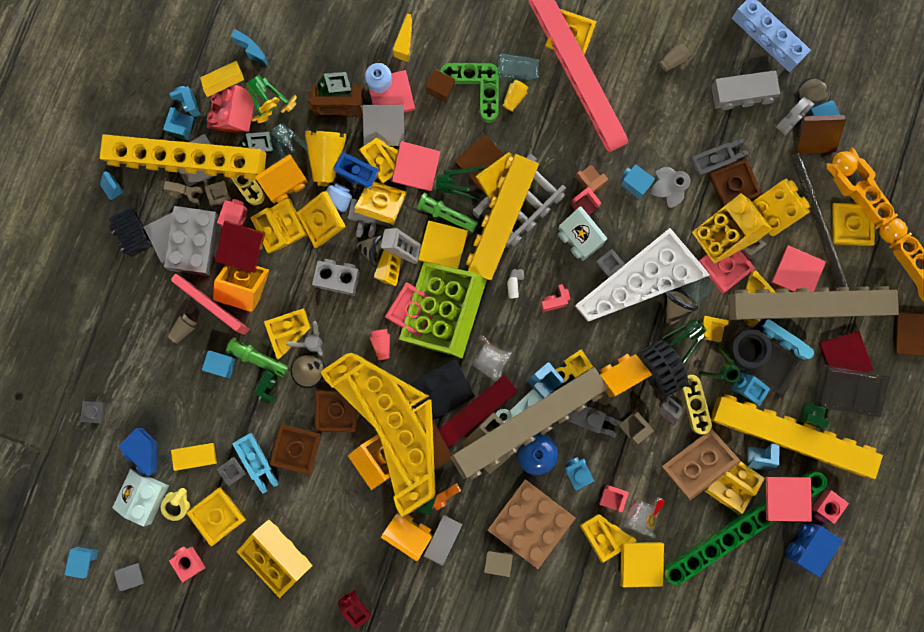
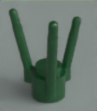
[436,166,486,201]
[661,318,707,365]
[699,344,741,383]

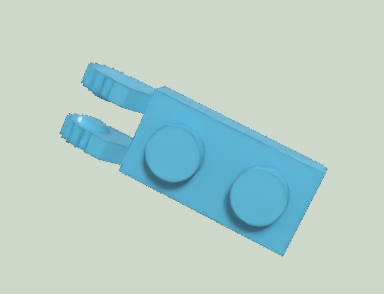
[758,319,814,360]
[232,433,279,493]

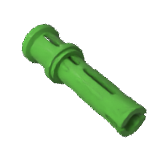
[417,193,478,233]
[225,337,289,378]

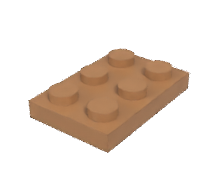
[662,429,740,501]

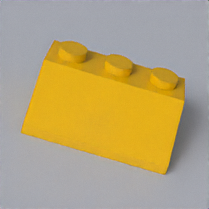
[237,520,312,598]

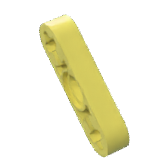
[222,157,265,205]
[681,375,712,434]

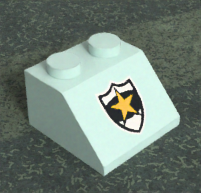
[558,206,607,261]
[112,469,169,527]

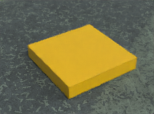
[545,9,597,55]
[200,61,244,97]
[476,152,513,201]
[354,182,407,225]
[296,191,346,248]
[831,203,875,246]
[418,220,468,269]
[186,487,246,547]
[621,542,664,587]

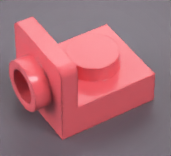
[540,284,570,312]

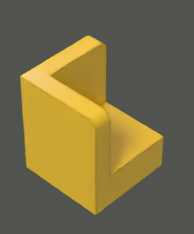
[699,316,729,343]

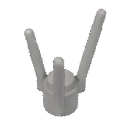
[286,321,323,356]

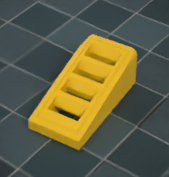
[393,13,412,62]
[374,250,401,286]

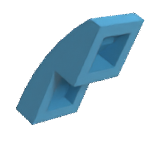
[231,29,269,67]

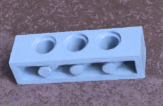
[732,0,811,72]

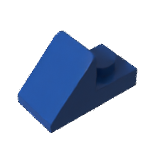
[333,152,380,189]

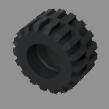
[638,340,689,398]

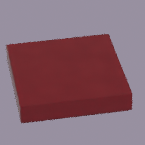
[215,221,265,273]
[818,330,874,383]

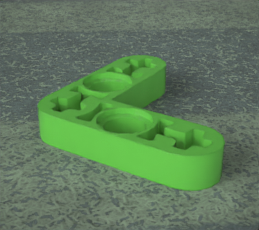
[440,63,499,123]

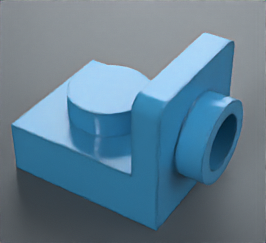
[169,86,201,117]
[731,373,770,406]
[564,457,594,491]

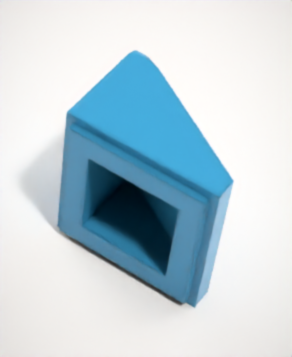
[100,171,123,200]

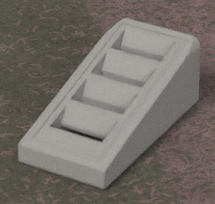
[381,228,421,264]

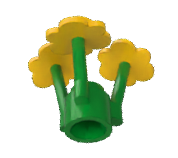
[246,75,297,123]

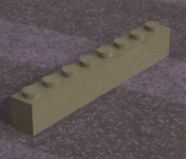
[728,286,899,320]
[450,367,608,480]

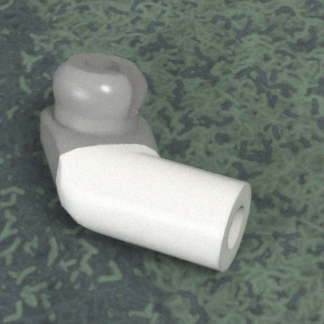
[507,269,524,298]

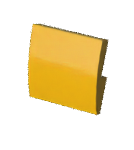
[250,199,308,254]
[705,461,765,515]

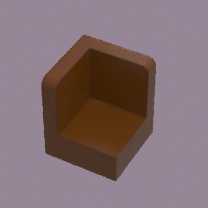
[425,69,455,103]

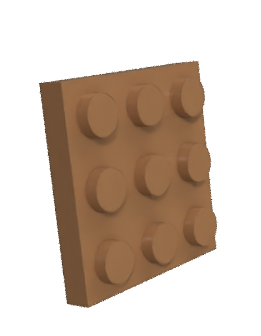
[487,479,576,569]

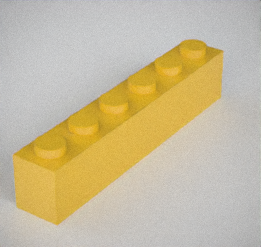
[466,153,539,280]

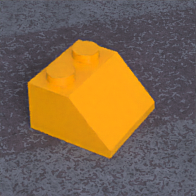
[255,154,308,204]
[213,265,269,312]
[600,354,652,398]
[348,434,390,490]
[381,512,433,561]

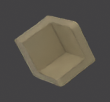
[620,411,654,445]
[484,551,513,577]

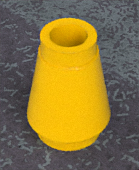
[502,80,528,112]

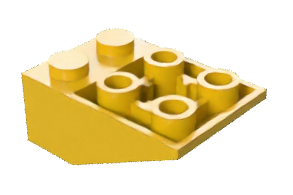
[692,193,772,264]

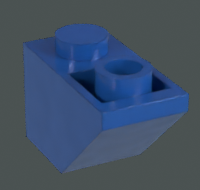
[118,428,157,476]

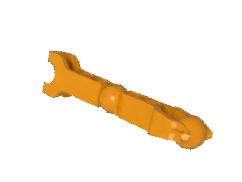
[825,148,924,302]

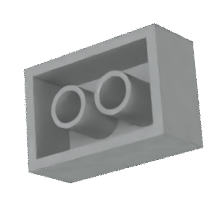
[164,206,219,276]

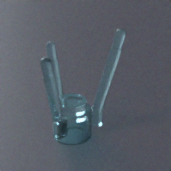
[271,124,308,159]

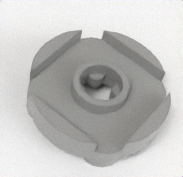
[776,97,814,136]

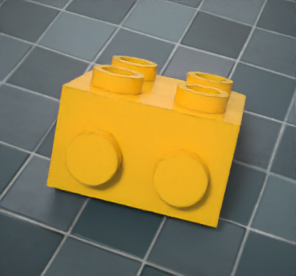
[752,179,811,236]

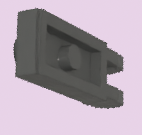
[690,139,749,177]
[565,406,621,438]

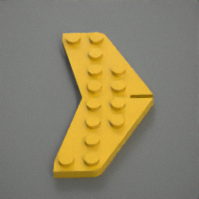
[321,353,435,517]

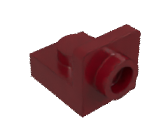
[338,590,372,630]

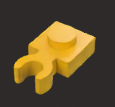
[555,349,593,383]

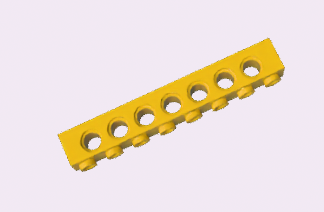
[100,134,266,180]

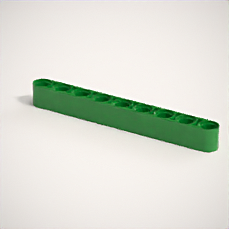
[663,472,827,585]

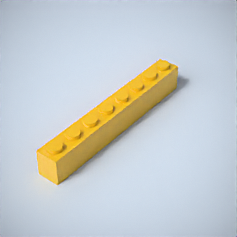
[710,394,883,479]

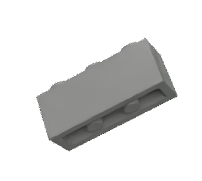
[711,71,780,110]

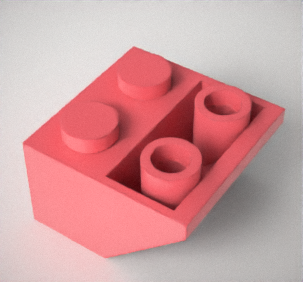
[207,85,256,134]

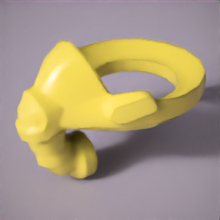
[160,488,190,521]

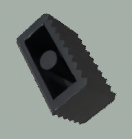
[109,207,153,257]

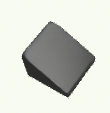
[114,563,144,592]

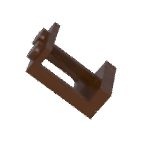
[307,84,365,117]

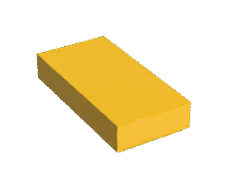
[171,443,217,471]

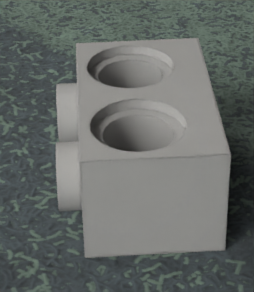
[312,259,360,296]

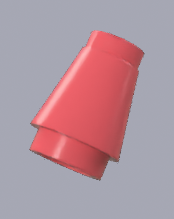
[370,329,390,360]

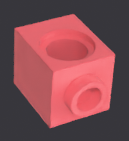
[217,199,249,227]
[811,489,849,524]
[169,546,206,583]

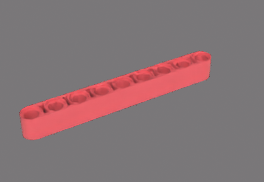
[528,0,628,153]

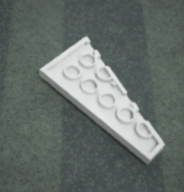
[575,228,710,322]

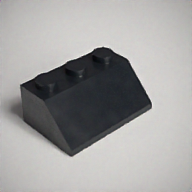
[409,359,475,421]

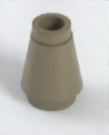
[659,43,691,72]
[168,312,198,343]

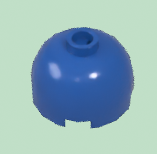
[517,434,558,475]

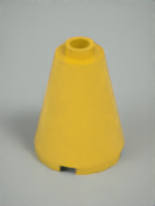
[305,131,346,187]

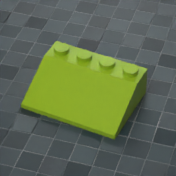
[399,262,487,358]

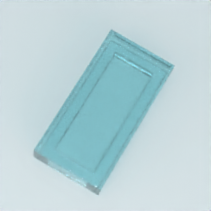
[498,53,539,81]

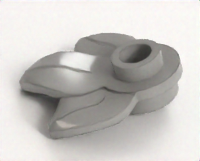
[651,167,691,208]

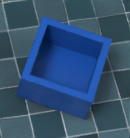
[784,522,843,577]

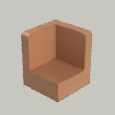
[575,165,609,193]

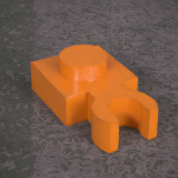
[432,483,461,511]

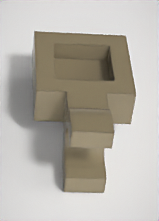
[163,181,203,205]

